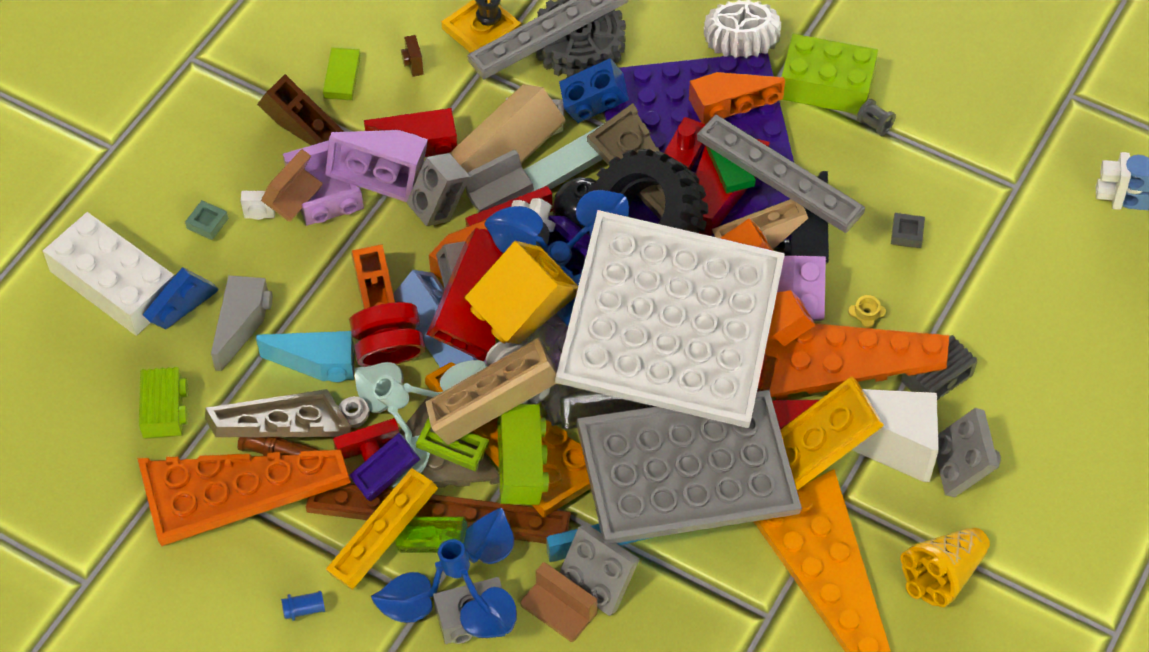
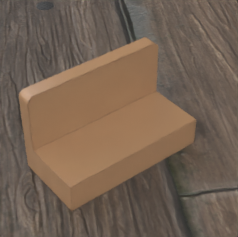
[261,149,322,221]
[521,562,597,642]

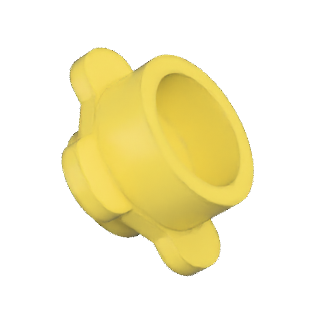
[848,295,886,328]

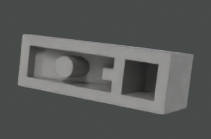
[211,275,273,371]

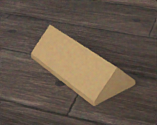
[450,84,566,173]
[425,338,557,445]

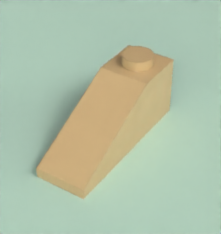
[712,199,808,250]

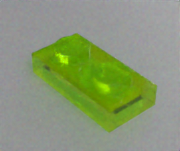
[396,517,468,553]

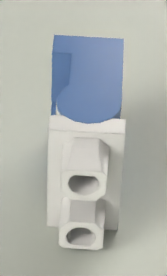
[1096,152,1149,210]

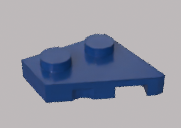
[143,267,219,329]

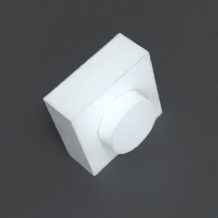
[240,191,275,220]

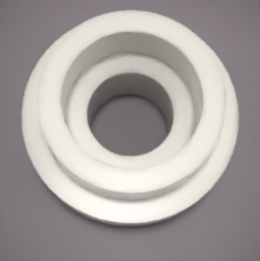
[338,396,370,428]

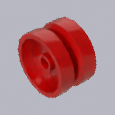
[349,302,425,367]

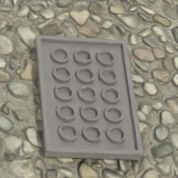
[576,390,802,543]

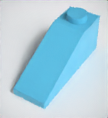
[256,331,354,382]

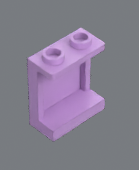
[283,140,364,226]

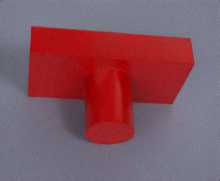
[664,117,706,171]
[333,418,399,462]

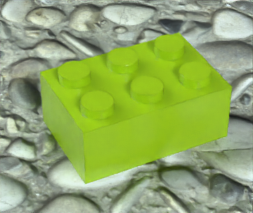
[781,33,878,114]

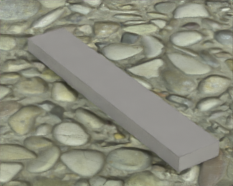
[467,0,628,80]
[697,114,865,233]

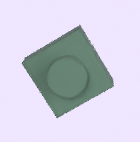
[185,200,229,240]

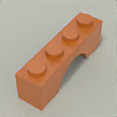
[720,218,816,346]

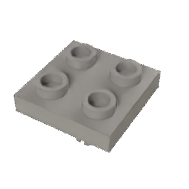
[936,408,1001,497]
[560,523,640,616]

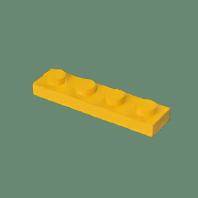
[326,468,438,590]

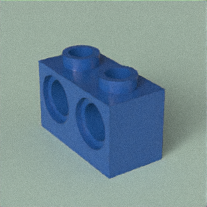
[559,58,629,123]

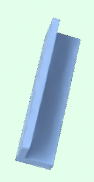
[393,270,484,368]

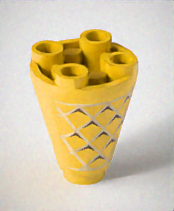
[900,528,990,608]

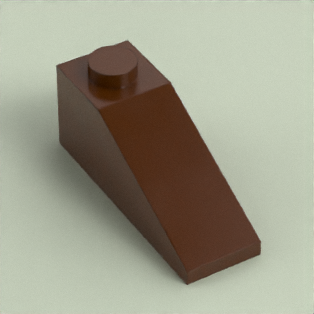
[257,74,345,145]

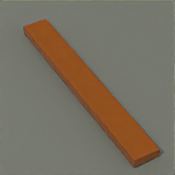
[306,484,571,544]

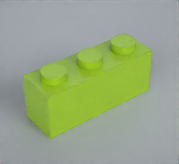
[497,404,549,505]

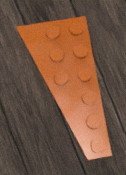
[757,324,949,400]
[137,450,351,546]

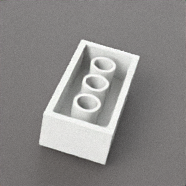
[43,212,175,336]

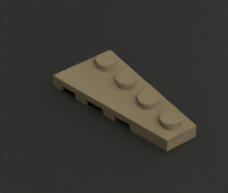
[587,103,665,220]
[205,389,351,437]

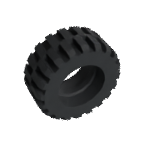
[588,149,708,238]

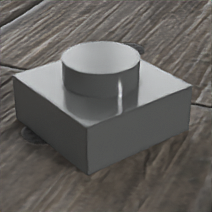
[890,213,925,248]

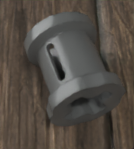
[857,99,896,136]

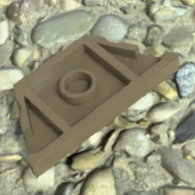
[399,396,499,488]

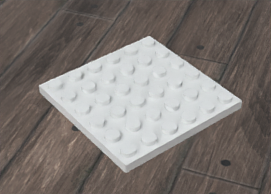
[555,210,785,428]

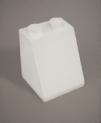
[852,389,939,482]

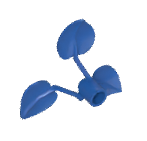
[484,190,629,326]
[371,508,517,638]

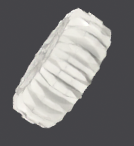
[704,0,781,59]

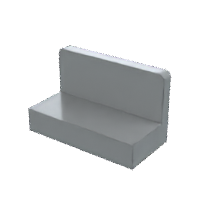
[465,150,534,212]

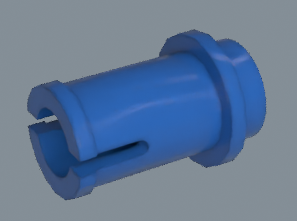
[281,591,325,621]

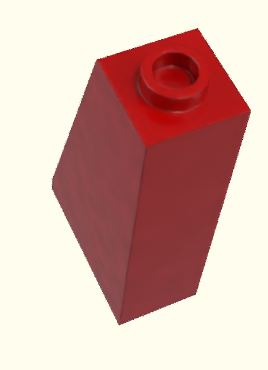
[696,138,770,236]
[426,228,503,361]

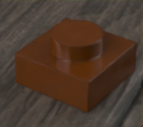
[401,35,424,77]

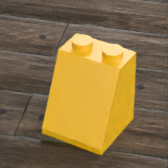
[465,241,578,344]

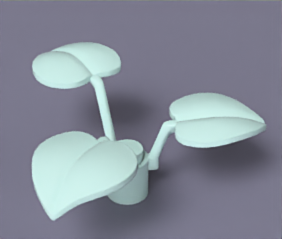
[355,360,488,488]

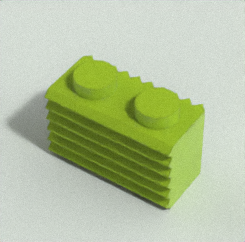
[139,367,188,438]

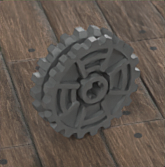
[534,0,626,78]

